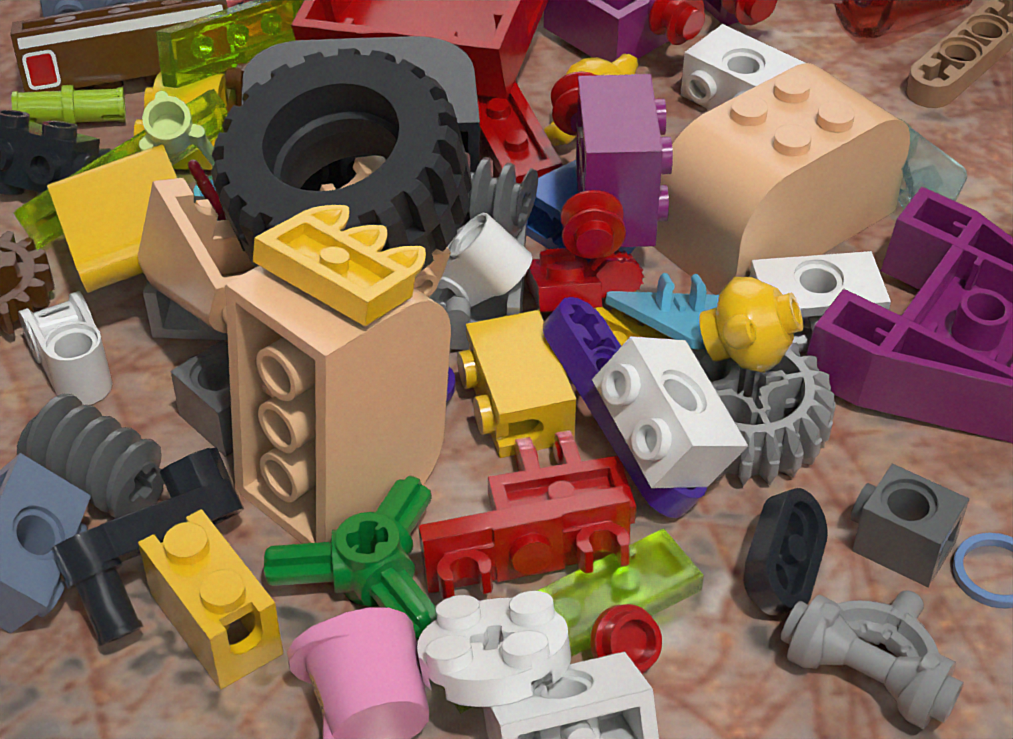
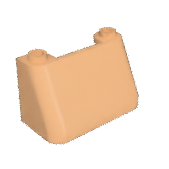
[138,156,451,333]

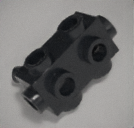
[0,110,116,207]

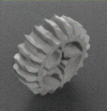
[691,342,836,486]

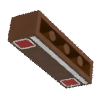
[10,0,238,92]

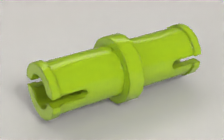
[11,85,126,125]

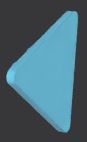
[605,273,719,349]

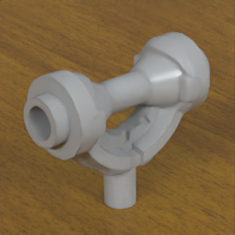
[781,590,964,729]

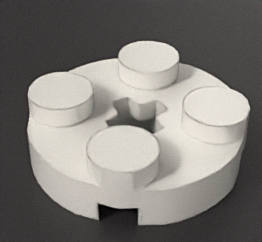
[417,591,571,707]

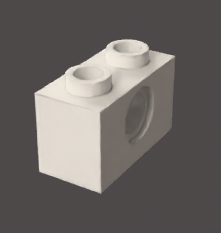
[681,24,805,110]
[749,251,891,352]
[592,336,748,488]
[483,652,659,739]

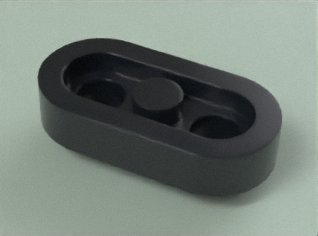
[743,488,828,616]

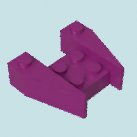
[806,187,1013,443]

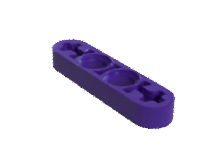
[543,297,707,518]

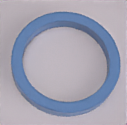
[953,533,1013,608]

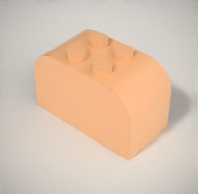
[653,63,910,295]
[225,266,451,544]

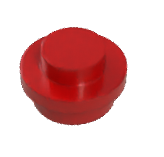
[590,604,662,674]

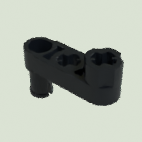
[51,447,244,646]

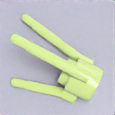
[139,91,215,166]

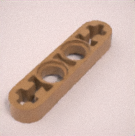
[906,0,1013,108]

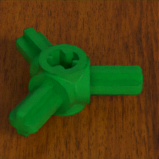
[264,476,437,640]

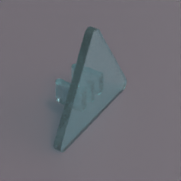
[898,124,967,210]

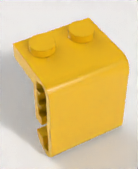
[47,144,177,293]

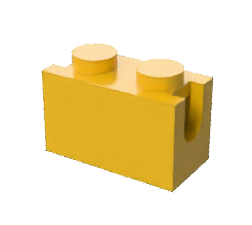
[457,310,576,458]
[138,509,283,690]

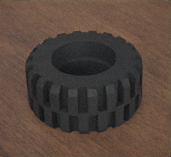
[211,48,472,271]

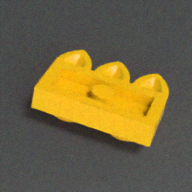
[253,205,426,326]

